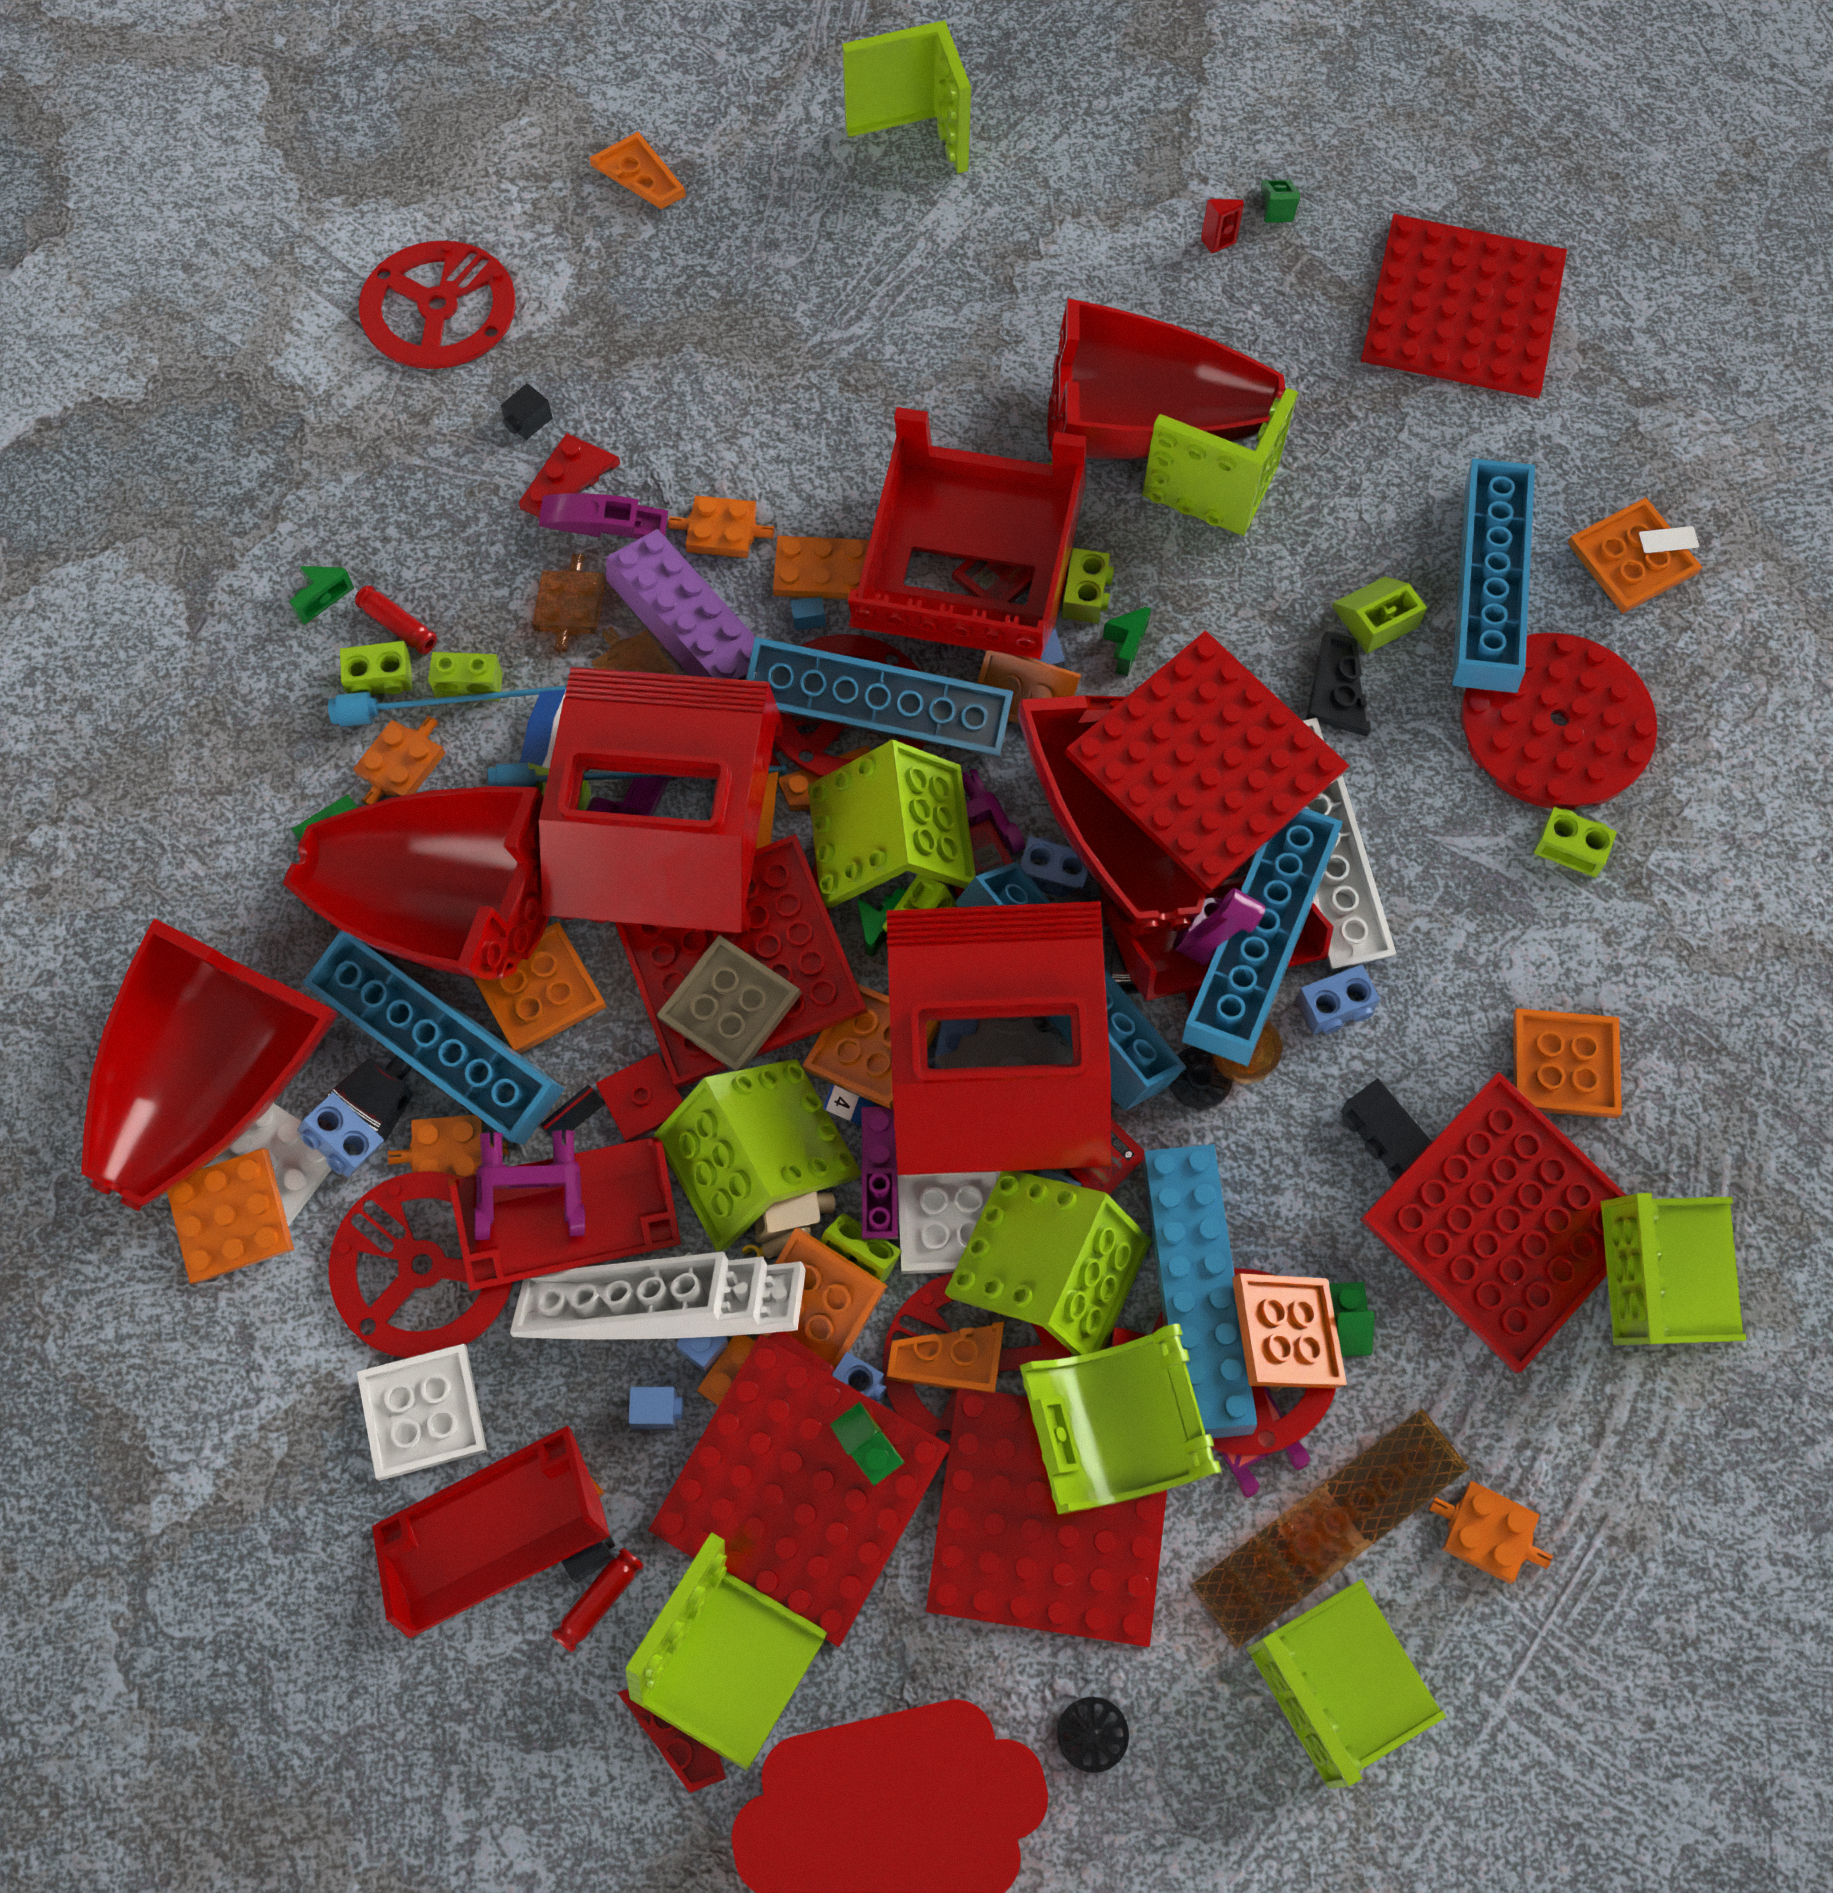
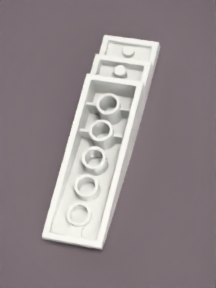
[1303,718,1396,970]
[510,1252,806,1339]

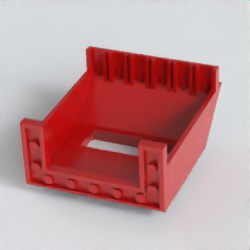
[848,407,1086,660]
[539,667,784,935]
[886,901,1111,1175]

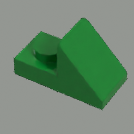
[1261,179,1300,223]
[289,566,354,625]
[1103,607,1151,676]
[857,887,906,957]
[1329,1282,1374,1357]
[830,1402,905,1486]

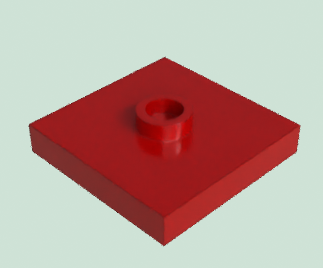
[596,1052,683,1142]

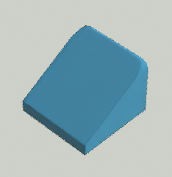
[790,597,826,630]

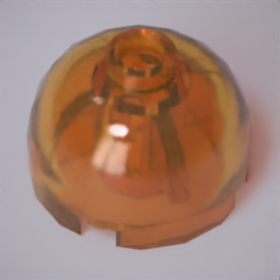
[1212,1020,1283,1085]

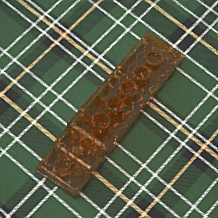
[1190,1409,1470,1649]

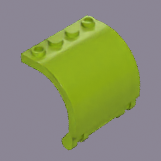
[1020,1324,1222,1514]

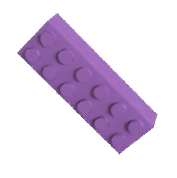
[606,529,755,680]

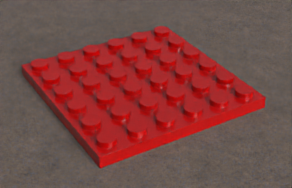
[1360,214,1568,399]
[1064,630,1350,894]
[615,834,868,1089]
[1359,1072,1627,1374]
[648,1334,952,1647]
[926,1388,1167,1648]

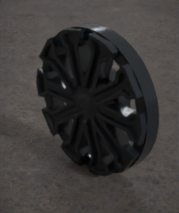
[1169,1047,1233,1110]
[1057,1697,1129,1773]

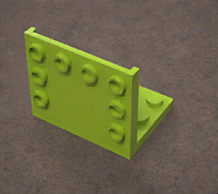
[842,20,971,174]
[1142,388,1299,536]
[808,739,976,909]
[654,1059,862,1252]
[945,1171,1152,1356]
[1601,1193,1746,1345]
[625,1532,828,1772]
[1246,1579,1447,1789]

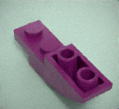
[538,493,669,539]
[862,1107,898,1239]

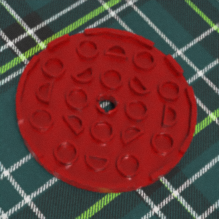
[1460,633,1658,810]

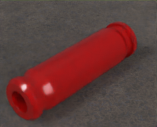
[355,585,437,654]
[551,1548,644,1652]

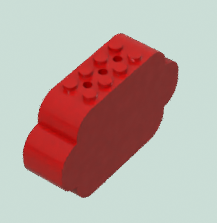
[731,1699,1048,1893]

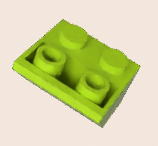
[1332,576,1427,654]

